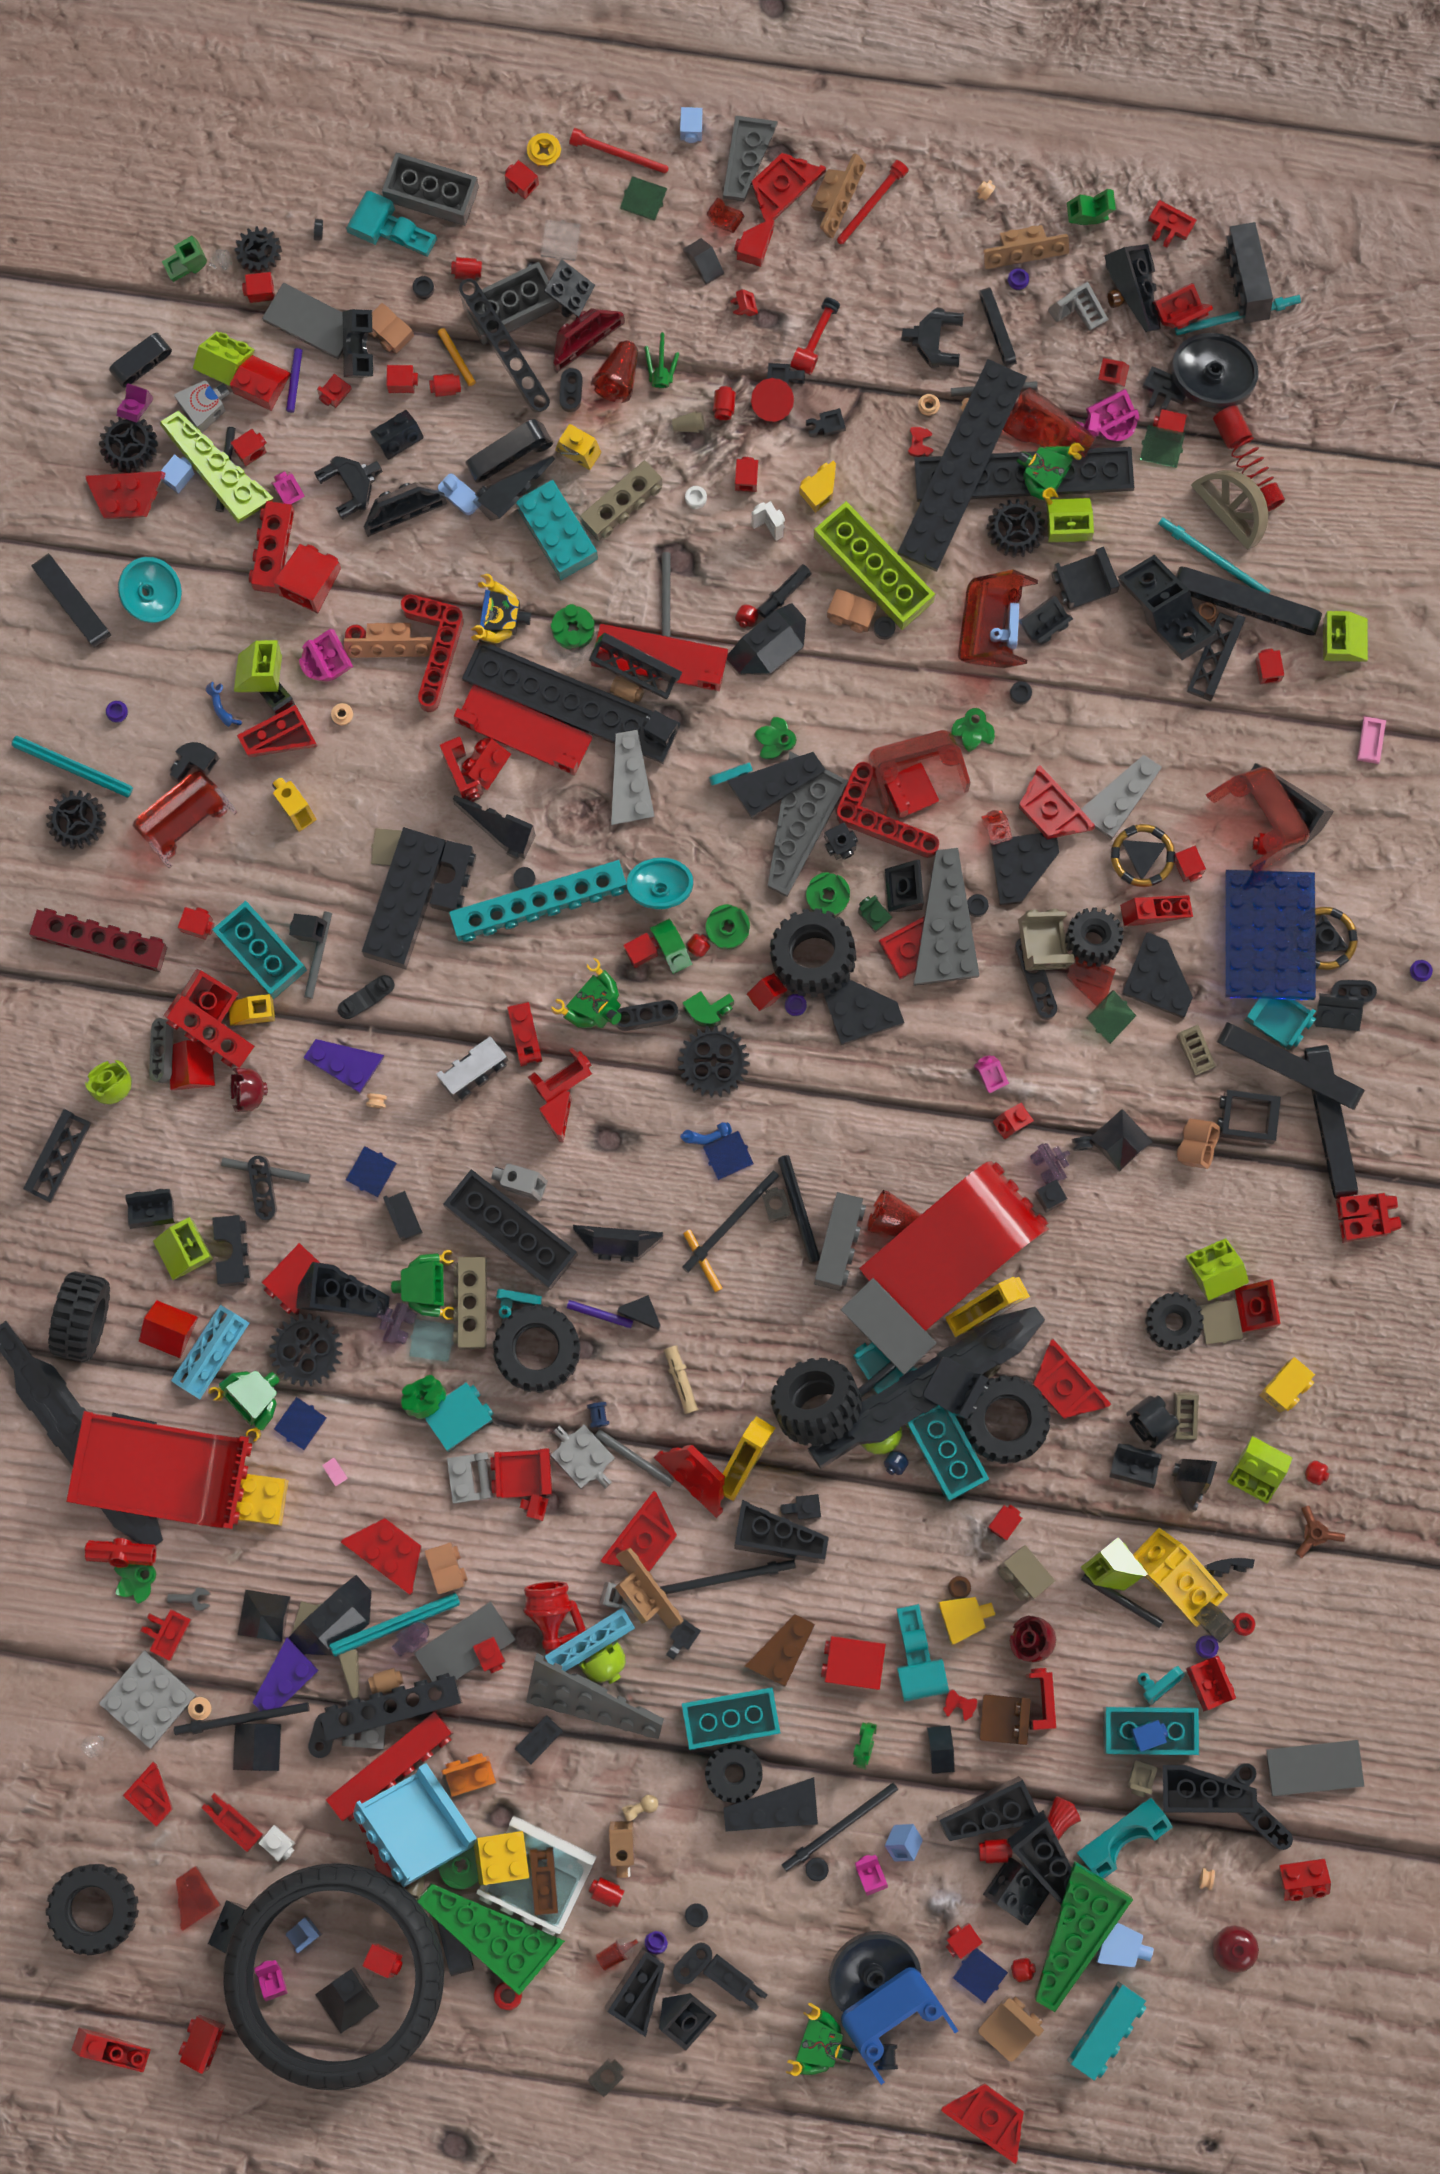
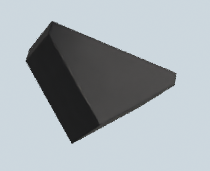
[683,238,724,284]
[259,682,295,715]
[617,1295,661,1331]
[927,1725,955,1774]

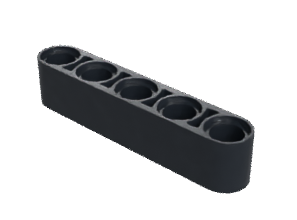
[31,553,112,648]

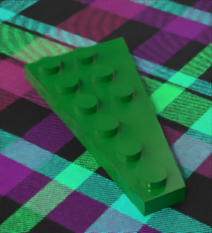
[1034,1861,1133,2012]
[417,1884,565,1995]

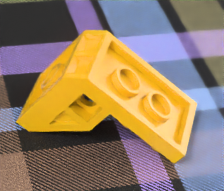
[1133,1528,1228,1627]

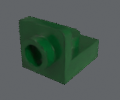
[858,895,892,933]

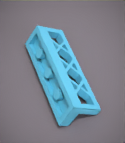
[171,1305,249,1399]
[544,1608,635,1672]

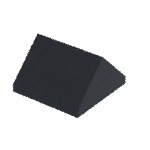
[885,859,924,912]
[233,1723,281,1771]

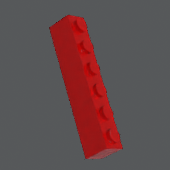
[325,1711,453,1822]

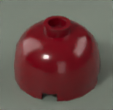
[230,1068,268,1112]
[1009,1615,1057,1663]
[1211,1925,1259,1973]

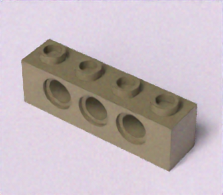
[580,460,663,541]
[454,1257,487,1350]

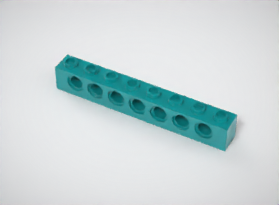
[449,860,627,942]

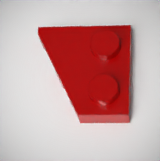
[123,1762,173,1827]

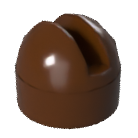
[1107,290,1125,308]

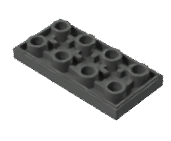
[262,282,343,359]
[841,1278,937,1375]
[414,1601,516,1692]
[1266,1740,1364,1796]

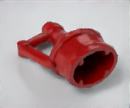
[523,1581,586,1655]

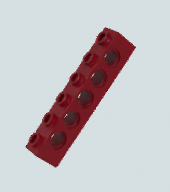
[29,908,168,973]

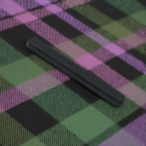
[778,1155,820,1263]

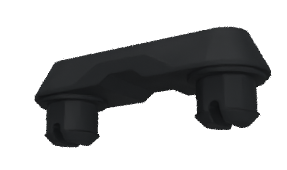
[338,975,395,1019]

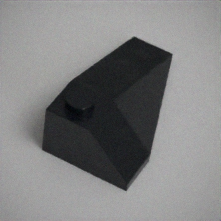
[1104,244,1161,332]
[472,456,555,520]
[1244,763,1334,849]
[453,795,536,859]
[296,1262,390,1319]
[1171,1459,1217,1512]
[1163,1765,1257,1813]

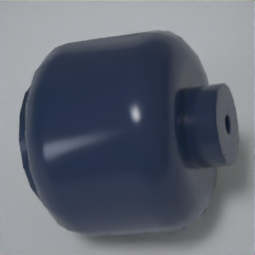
[884,1451,909,1475]

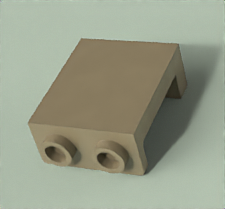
[1018,909,1075,970]

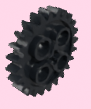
[678,1025,750,1098]
[269,1313,343,1387]

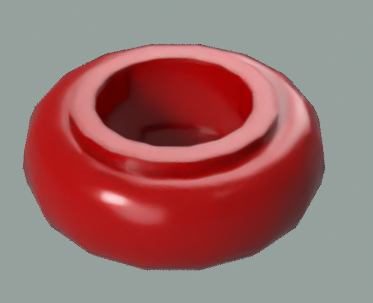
[493,1982,522,2011]

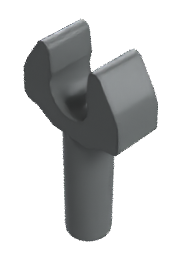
[167,1587,211,1611]

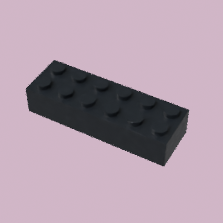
[362,827,446,970]
[443,1169,578,1290]

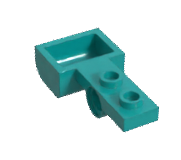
[346,191,437,257]
[896,1604,949,1702]

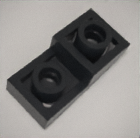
[1204,1558,1255,1577]

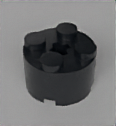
[1126,1395,1180,1449]

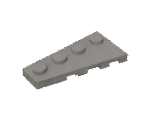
[611,730,655,825]
[1081,755,1162,839]

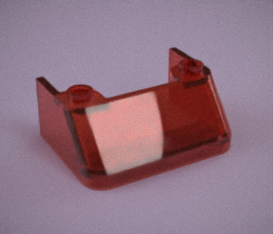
[958,569,1038,668]
[868,730,971,815]
[1206,767,1310,873]
[132,770,238,868]

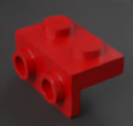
[461,738,511,790]
[1186,1656,1236,1712]
[1279,1859,1331,1901]

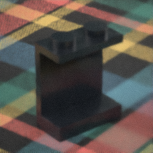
[1051,546,1120,610]

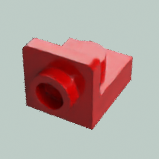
[317,374,352,408]

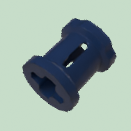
[587,1402,610,1428]

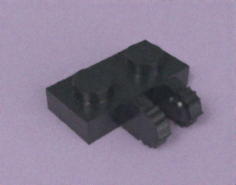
[1143,366,1186,412]

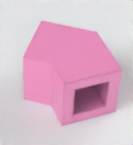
[322,1458,348,1486]

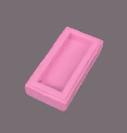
[1357,716,1386,764]

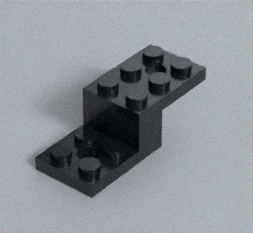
[1118,554,1219,660]

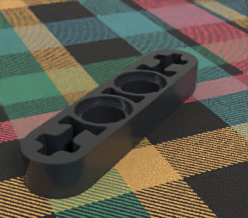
[979,287,1017,367]
[1015,938,1058,1020]

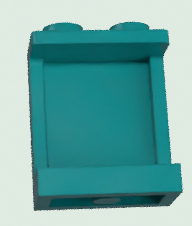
[1244,981,1316,1050]
[853,1343,917,1394]
[425,1382,494,1452]

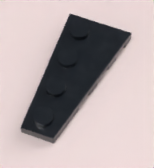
[727,752,826,819]

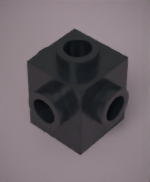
[824,823,858,860]

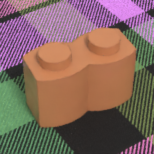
[369,303,414,354]
[827,589,877,633]
[1177,1118,1220,1169]
[425,1542,468,1595]

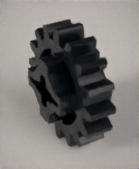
[234,226,282,273]

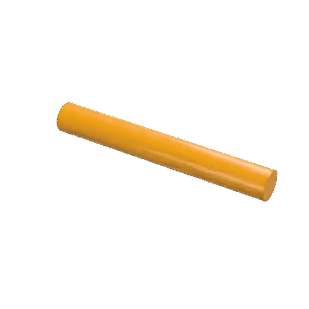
[437,328,476,387]
[683,1229,723,1293]

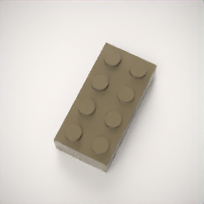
[998,1545,1055,1602]

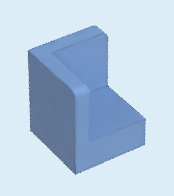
[885,1824,923,1862]
[286,1916,322,1954]

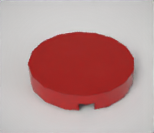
[751,378,795,422]

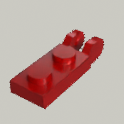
[201,1792,263,1852]

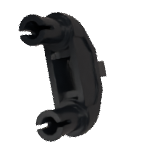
[901,307,964,368]
[314,456,383,520]

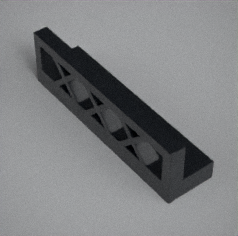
[1187,612,1246,702]
[589,633,682,699]
[23,1109,92,1203]

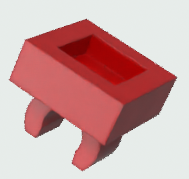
[731,289,758,317]
[519,1494,549,1521]

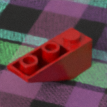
[1120,895,1193,926]
[71,2027,151,2072]

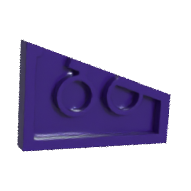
[303,1039,385,1094]
[252,1637,319,1711]

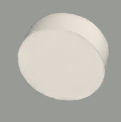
[685,486,707,509]

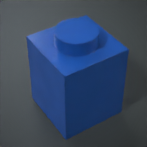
[1130,1720,1169,1752]

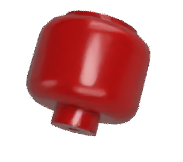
[735,605,759,628]
[686,933,711,957]
[1305,1460,1330,1486]
[1011,1957,1036,1983]

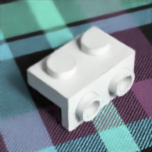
[751,501,785,541]

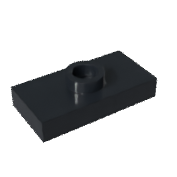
[515,1715,563,1765]

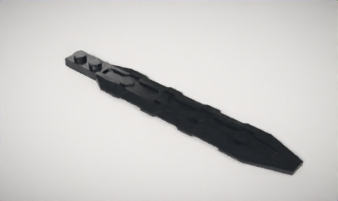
[808,1307,1045,1469]
[0,1321,163,1546]

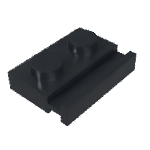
[1314,993,1365,1031]

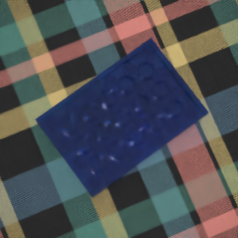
[1225,870,1316,1000]

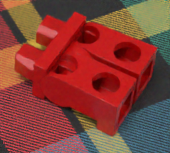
[1335,1193,1402,1243]

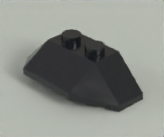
[363,482,447,537]
[727,603,806,675]
[573,1225,664,1263]
[288,1575,372,1656]

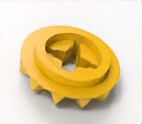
[527,133,561,167]

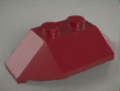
[553,308,625,373]

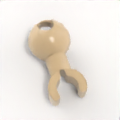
[622,1795,658,1822]

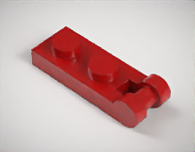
[507,1002,543,1067]

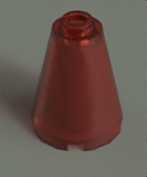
[591,340,638,403]
[867,1190,921,1237]

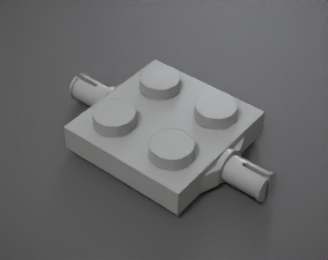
[550,1425,615,1489]

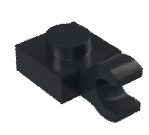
[767,363,805,385]
[780,1494,821,1520]
[666,1618,701,1660]

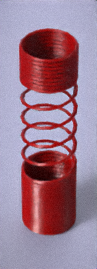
[1213,405,1285,512]

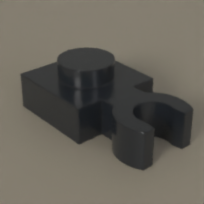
[806,408,846,437]

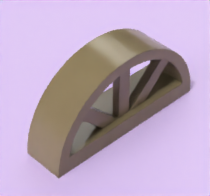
[1191,470,1268,550]

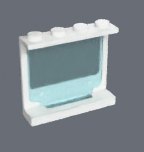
[476,1816,597,1936]

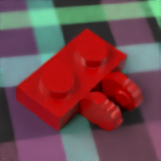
[1148,200,1197,248]
[140,1609,192,1661]

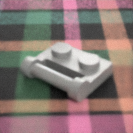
[447,1452,494,1504]
[342,1699,388,1749]

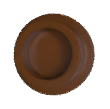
[1196,602,1218,624]
[948,1576,971,1599]

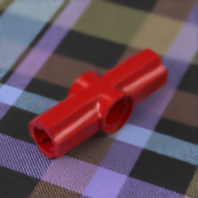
[85,1538,157,1568]

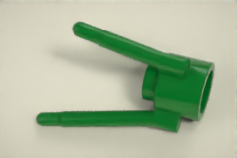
[644,332,679,388]

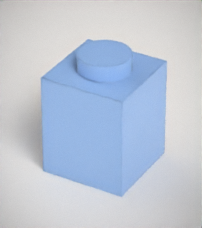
[680,107,703,143]
[161,454,194,494]

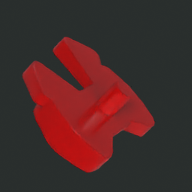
[908,427,934,457]
[943,1689,977,1721]

